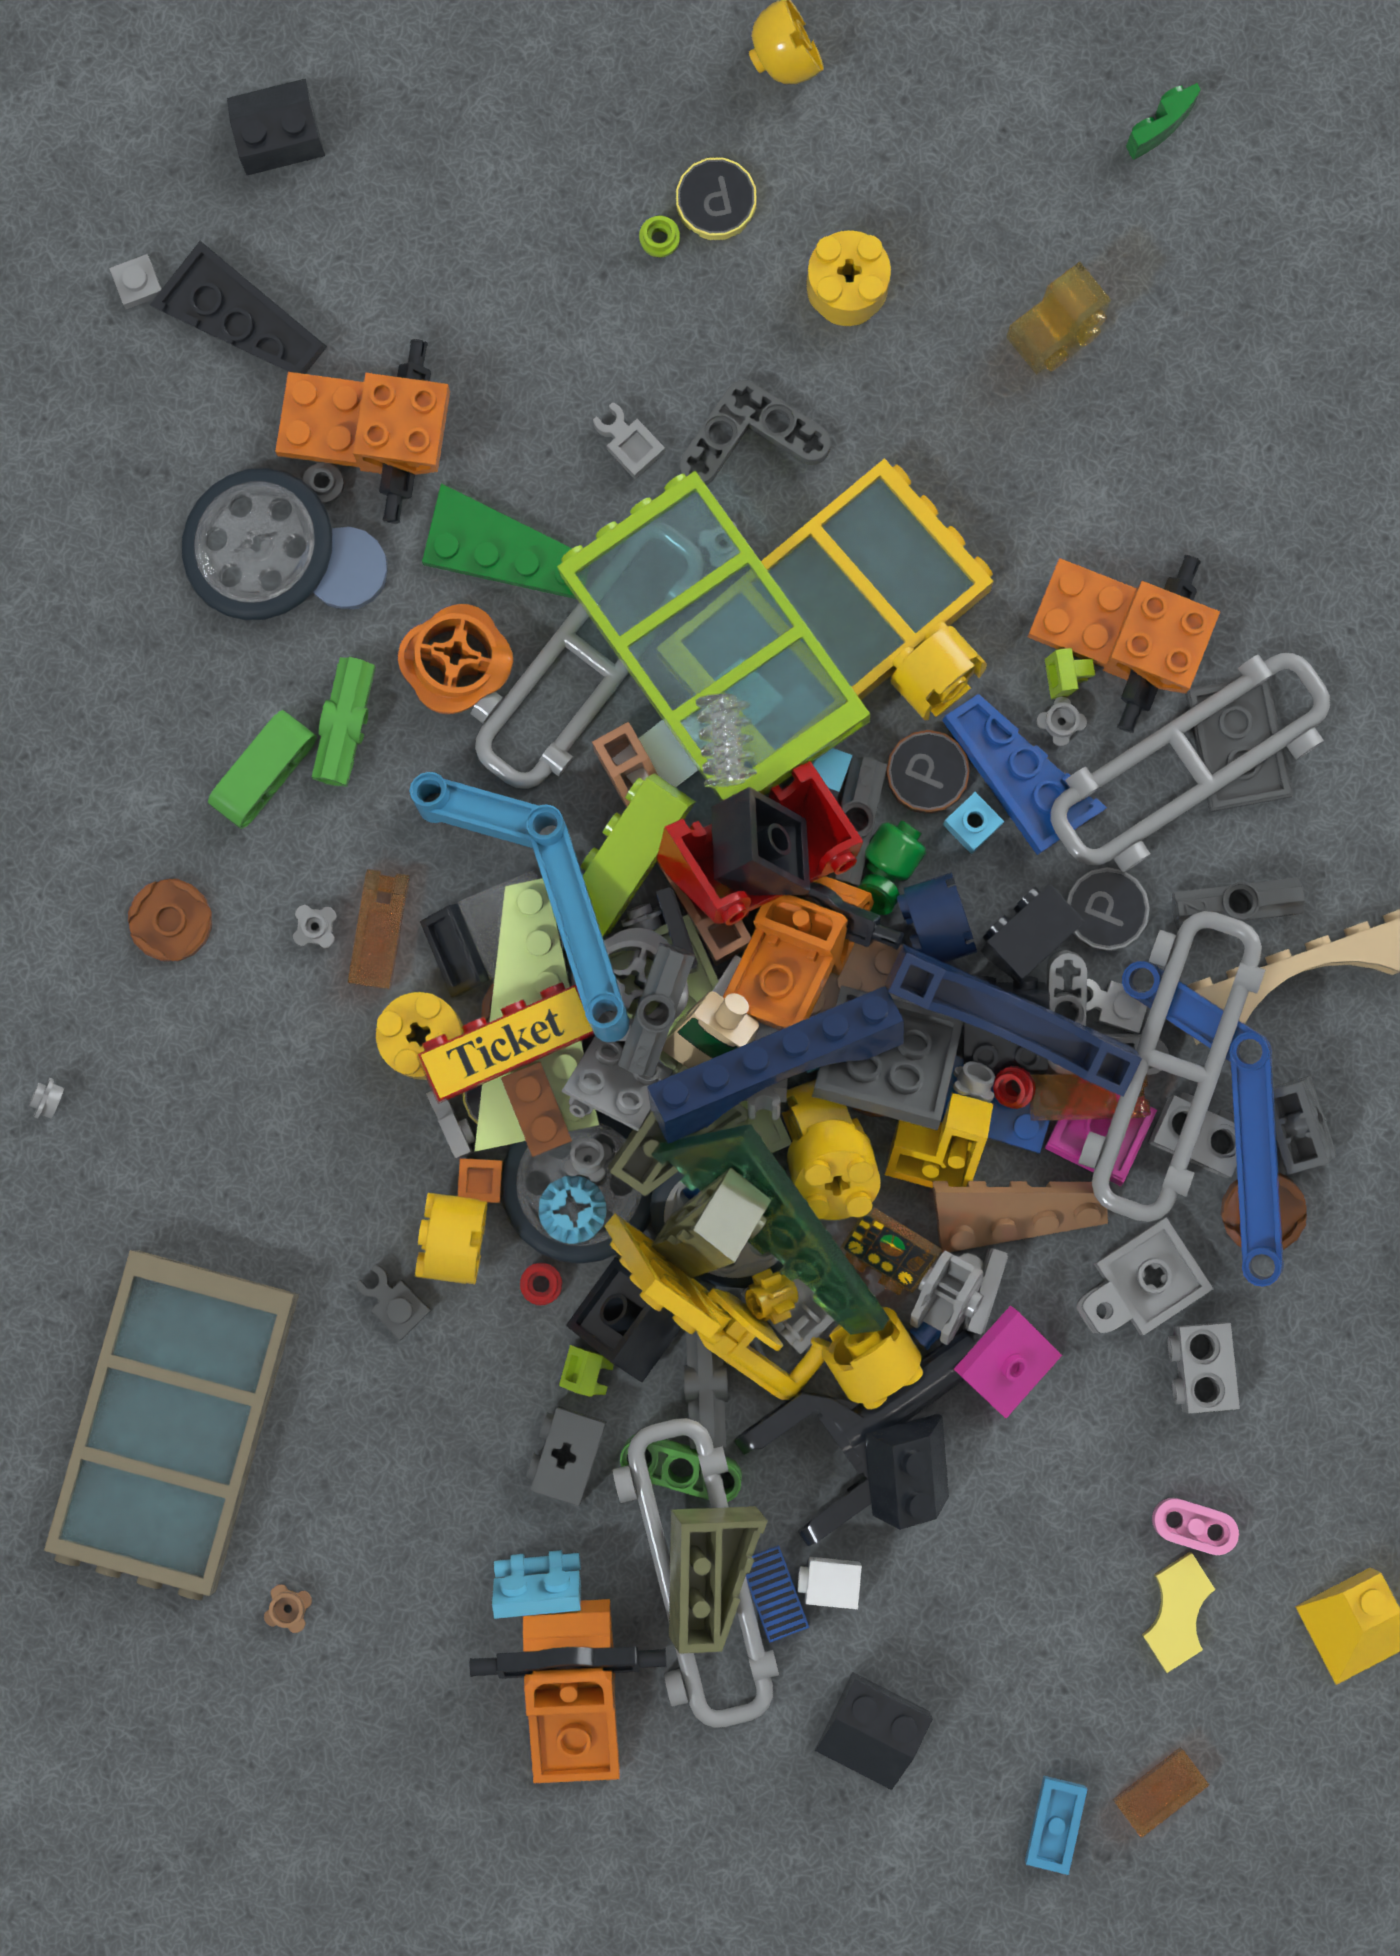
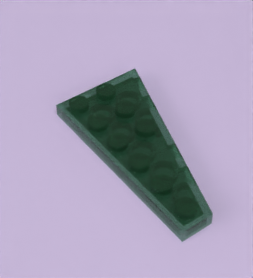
[651,1124,890,1335]

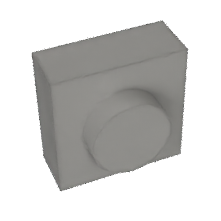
[109,254,162,309]

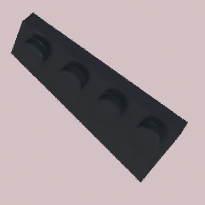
[150,241,327,374]

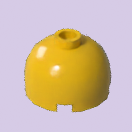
[749,0,824,84]

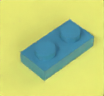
[1025,1776,1087,1875]

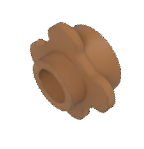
[264,1584,312,1633]

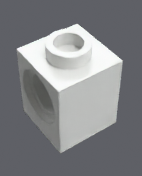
[798,1557,862,1610]

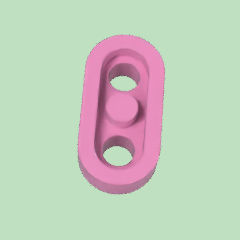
[1152,1498,1239,1555]

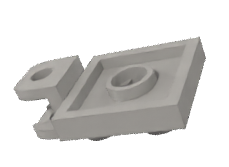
[1076,1217,1213,1335]

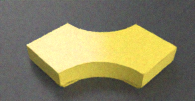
[1142,1552,1215,1673]

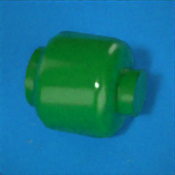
[865,820,926,883]

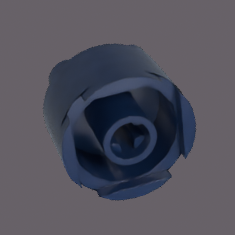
[897,872,978,963]

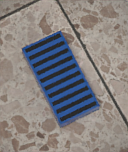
[746,1545,809,1643]

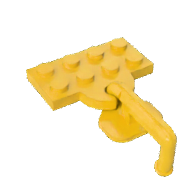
[604,1213,831,1400]

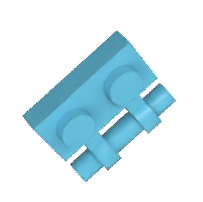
[492,1550,581,1619]

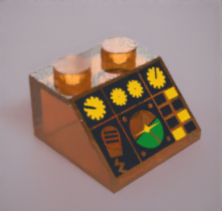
[838,1206,942,1296]

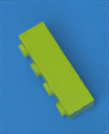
[580,774,696,940]

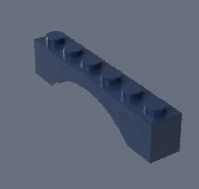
[885,944,1142,1097]
[647,986,904,1144]

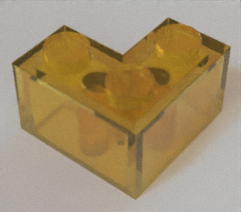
[1006,262,1111,375]

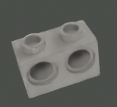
[1148,1092,1237,1178]
[1168,1322,1240,1414]

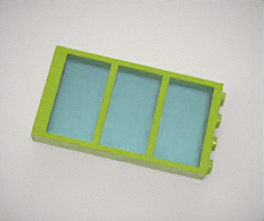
[557,471,870,801]

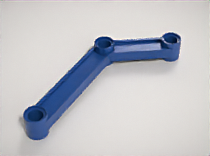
[1122,961,1284,1287]

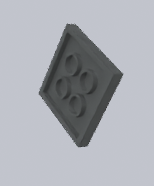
[812,985,963,1130]

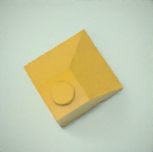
[1295,1568,1400,1685]

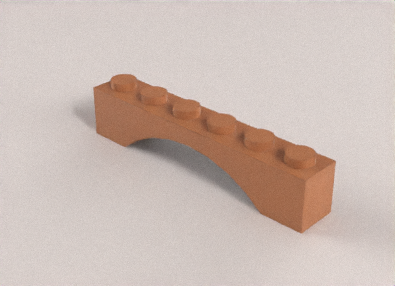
[592,722,751,966]

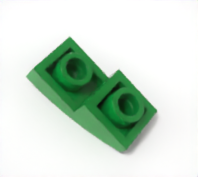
[1126,83,1201,160]

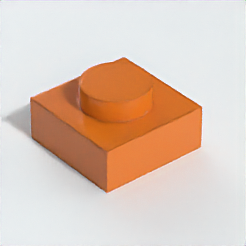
[458,1158,503,1203]

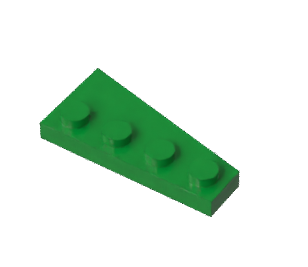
[422,484,592,599]

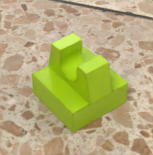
[1044,648,1095,699]
[559,1345,614,1397]

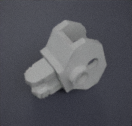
[910,1250,985,1345]

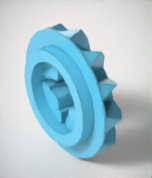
[539,1176,606,1244]

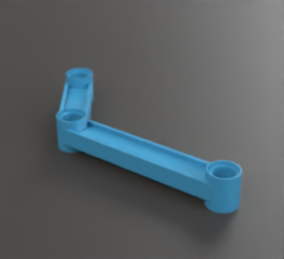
[409,772,630,1043]

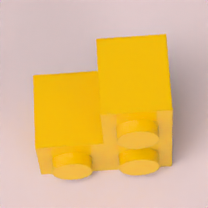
[885,1093,993,1188]

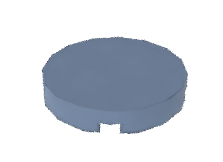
[305,527,388,610]

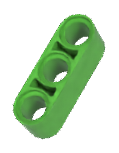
[208,710,317,829]
[620,1434,742,1502]

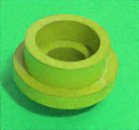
[639,216,680,257]

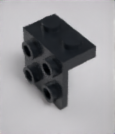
[963,976,1050,1076]

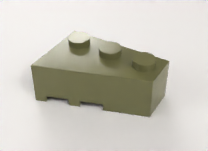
[607,1063,749,1196]
[651,1168,771,1278]
[669,1506,768,1654]

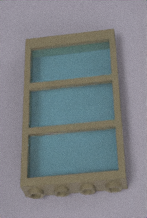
[44,1250,299,1600]

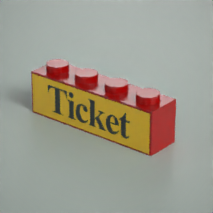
[417,982,594,1104]

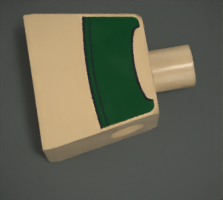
[662,991,760,1069]

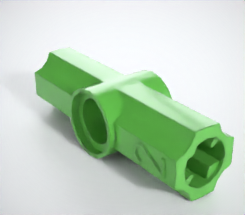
[312,657,376,787]

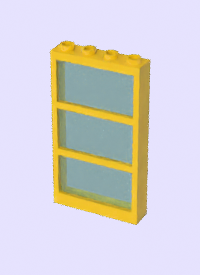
[656,458,994,768]

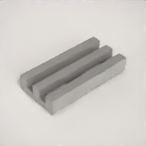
[963,1248,1008,1335]

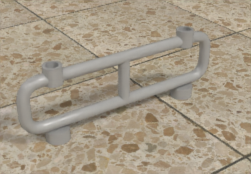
[470,523,704,789]
[1051,653,1330,873]
[1078,911,1266,1222]
[612,1418,779,1728]

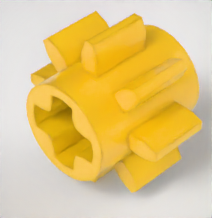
[745,1268,799,1325]

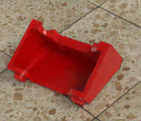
[657,761,863,925]

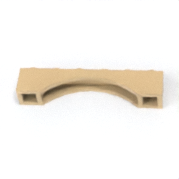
[1187,909,1400,1045]

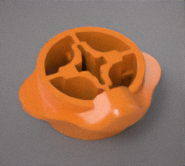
[398,604,513,714]

